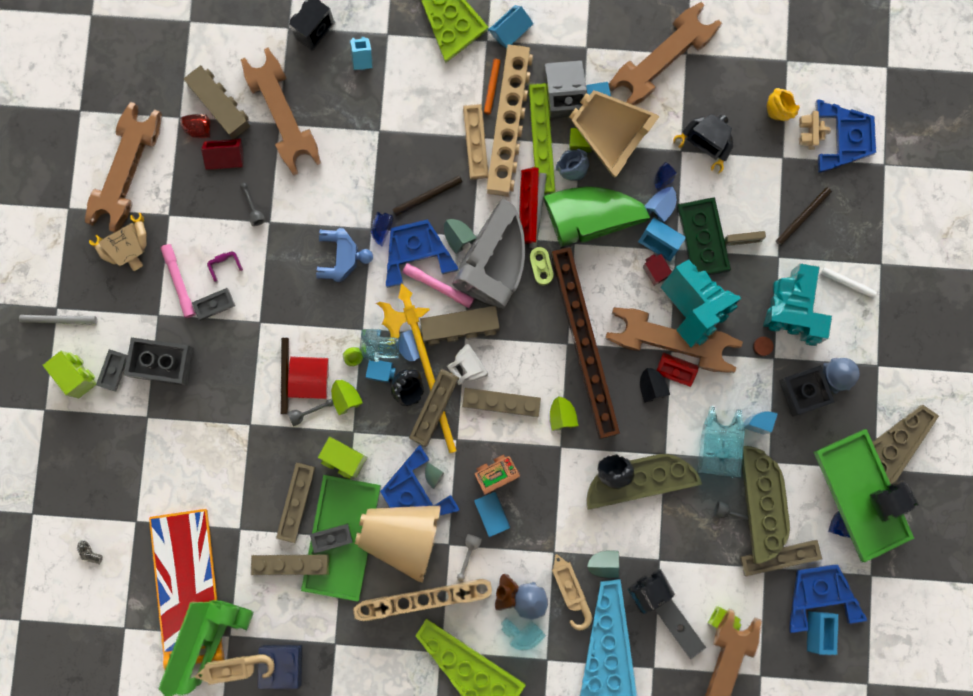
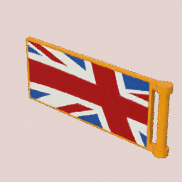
[149,509,225,670]

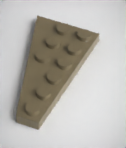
[872,405,939,484]

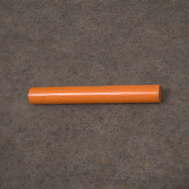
[484,59,501,114]

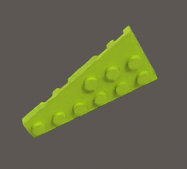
[421,0,489,63]
[416,618,526,696]

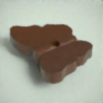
[495,574,519,611]

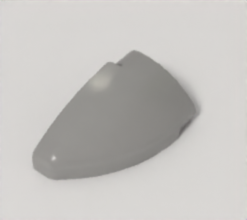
[452,199,525,309]

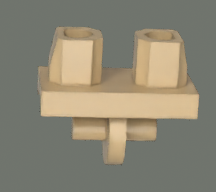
[799,111,831,150]

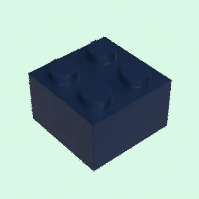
[258,645,302,689]

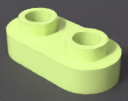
[530,247,554,285]

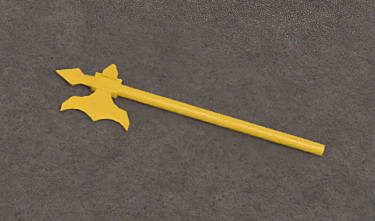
[375,283,456,453]

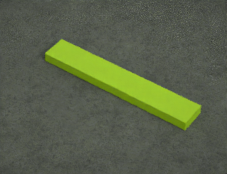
[529,83,555,194]

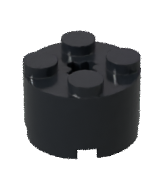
[870,480,919,522]
[627,569,675,614]

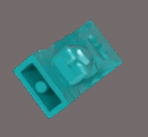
[660,259,741,348]
[763,263,832,346]

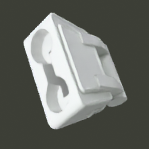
[447,344,488,385]

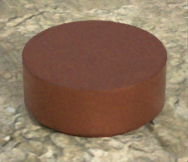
[753,337,774,356]

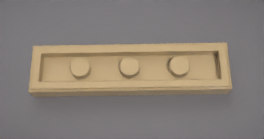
[463,104,489,180]

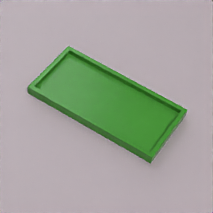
[814,429,914,562]
[301,475,381,602]

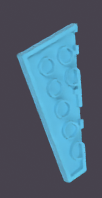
[580,579,637,696]

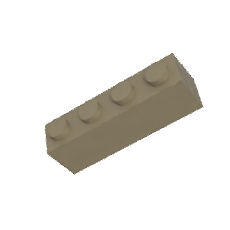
[183,65,250,139]
[420,306,500,346]

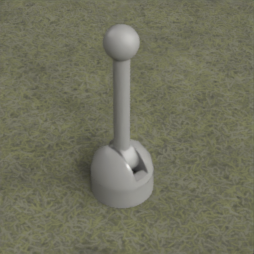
[457,534,482,581]

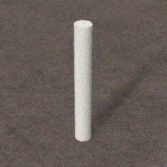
[820,267,876,298]

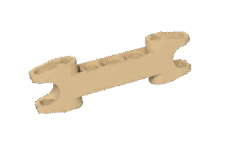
[353,579,492,621]

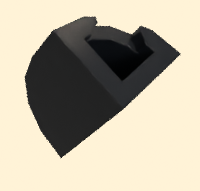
[640,368,670,403]

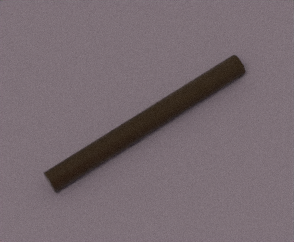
[393,175,463,216]
[776,187,832,246]
[281,338,289,414]

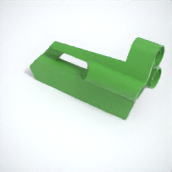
[158,600,254,696]

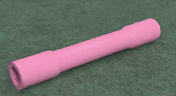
[160,244,196,318]
[402,263,474,308]

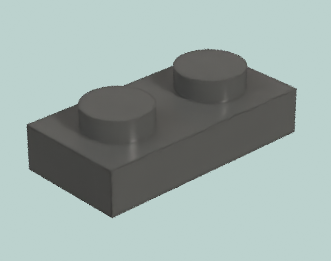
[192,288,235,321]
[96,349,128,392]
[310,524,353,553]

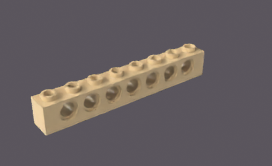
[486,45,533,197]

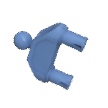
[316,228,373,282]

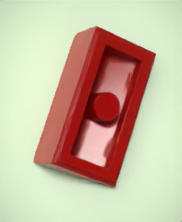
[656,352,699,387]

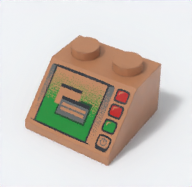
[475,455,520,495]

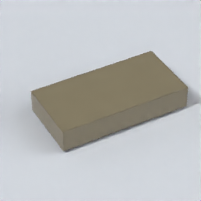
[724,231,766,246]

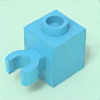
[350,37,372,70]

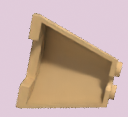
[569,90,659,178]
[355,506,441,583]

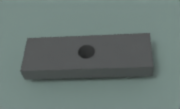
[654,599,707,659]

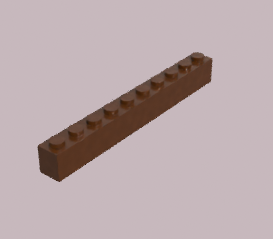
[551,247,620,439]

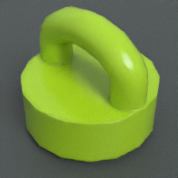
[343,347,363,366]

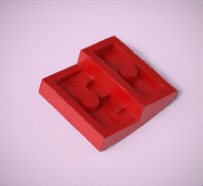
[288,356,329,399]

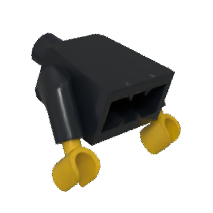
[673,114,733,174]

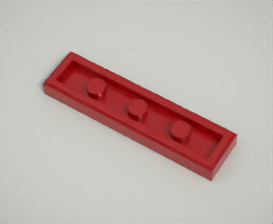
[519,167,539,244]

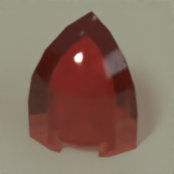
[180,114,210,138]

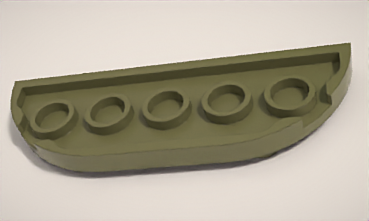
[740,446,790,564]
[586,454,702,510]

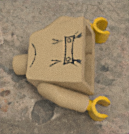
[89,212,147,271]

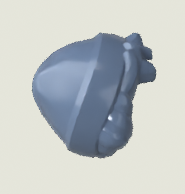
[556,149,589,180]
[823,358,860,394]
[514,582,548,619]

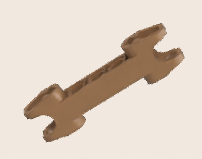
[608,2,722,106]
[240,47,321,176]
[85,102,162,233]
[605,307,743,373]
[705,609,762,696]

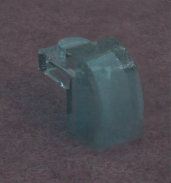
[361,329,399,362]
[501,617,546,650]

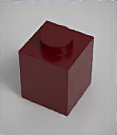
[643,254,672,286]

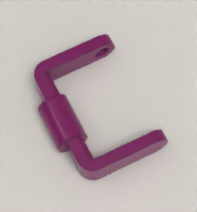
[207,251,243,282]

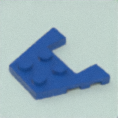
[815,99,876,173]
[386,219,459,288]
[380,445,460,516]
[789,564,867,633]

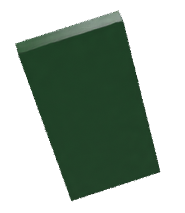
[677,197,731,275]

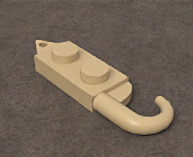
[552,554,592,630]
[195,655,274,685]

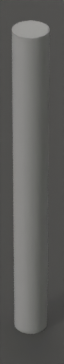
[529,173,547,249]
[19,315,97,324]

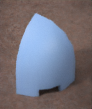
[645,187,677,222]
[395,329,420,361]

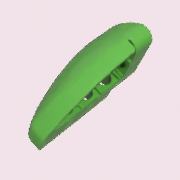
[544,187,650,247]

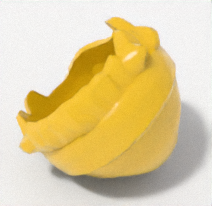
[767,88,800,121]

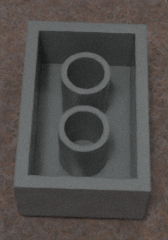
[124,337,194,386]

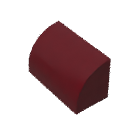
[201,139,243,170]

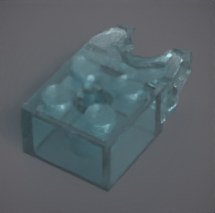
[697,406,745,478]

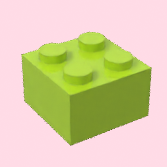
[43,350,96,399]
[318,437,368,479]

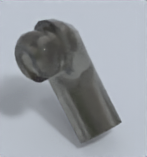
[77,540,103,564]

